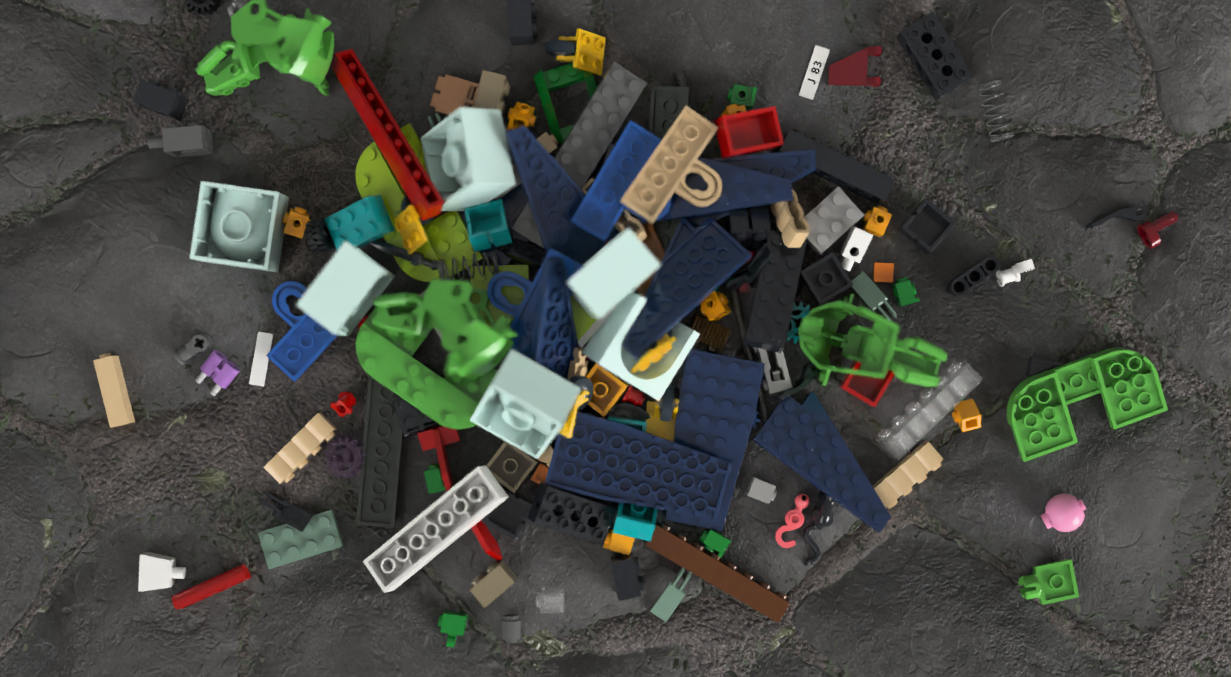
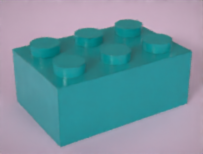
[324,195,395,251]

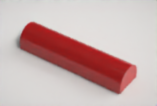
[172,564,251,610]

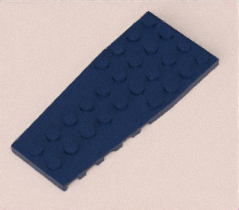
[666,349,765,531]
[545,411,732,519]

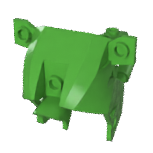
[195,0,334,96]
[372,280,518,380]
[798,293,947,387]

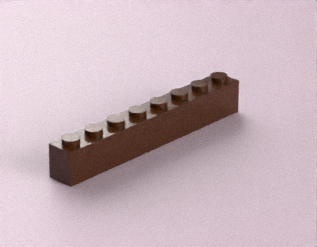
[645,523,790,623]

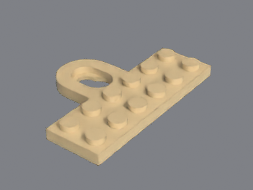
[620,106,722,224]

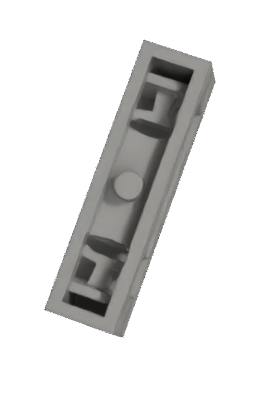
[753,347,792,394]

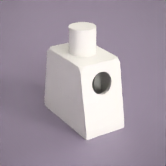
[840,226,873,271]
[138,552,186,591]

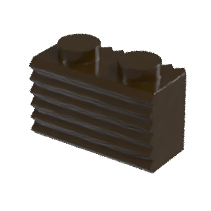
[690,315,731,353]

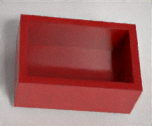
[714,106,784,159]
[839,360,895,407]

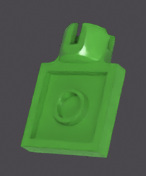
[1018,558,1079,605]

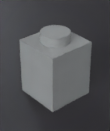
[746,476,777,504]

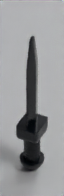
[371,241,438,270]

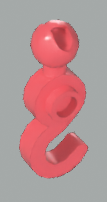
[775,494,810,548]

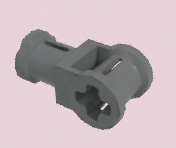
[173,334,213,365]

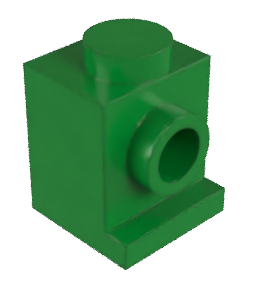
[727,84,757,110]
[892,277,920,307]
[424,463,446,494]
[699,529,731,558]

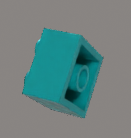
[613,502,658,542]

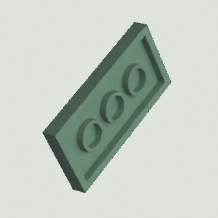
[258,509,344,569]

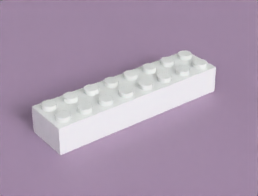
[363,466,509,593]

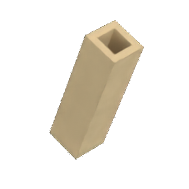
[93,353,135,428]

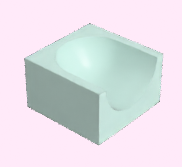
[421,107,515,211]
[190,181,289,273]
[567,228,661,319]
[296,241,395,337]
[582,291,700,401]
[470,349,581,459]

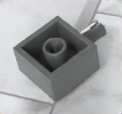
[147,123,214,157]

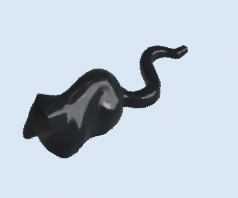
[804,490,836,566]

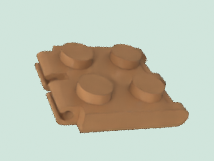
[430,74,479,116]

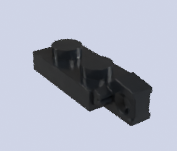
[496,238,547,269]

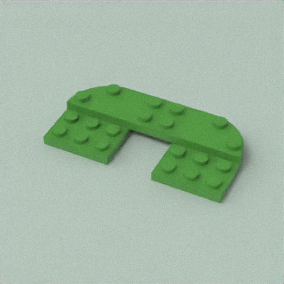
[356,293,498,430]
[1007,347,1168,462]

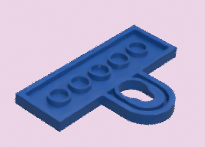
[570,120,671,242]
[487,248,584,359]
[266,281,339,382]

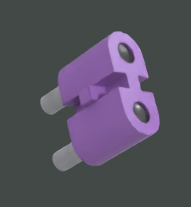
[195,350,240,396]

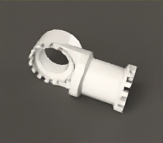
[996,259,1035,287]

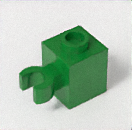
[438,610,468,647]

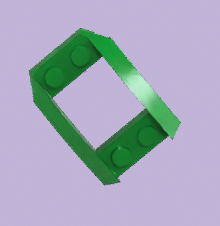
[534,63,597,145]

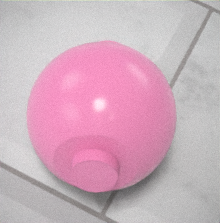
[1041,493,1086,532]

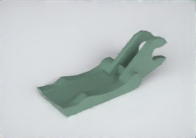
[851,271,897,321]
[650,567,692,622]

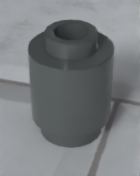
[501,614,521,643]

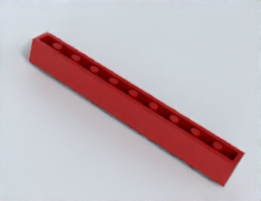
[331,49,445,221]

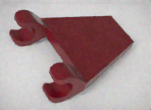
[828,46,882,87]

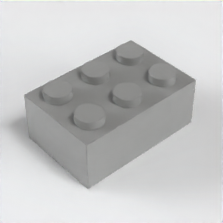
[803,186,864,255]

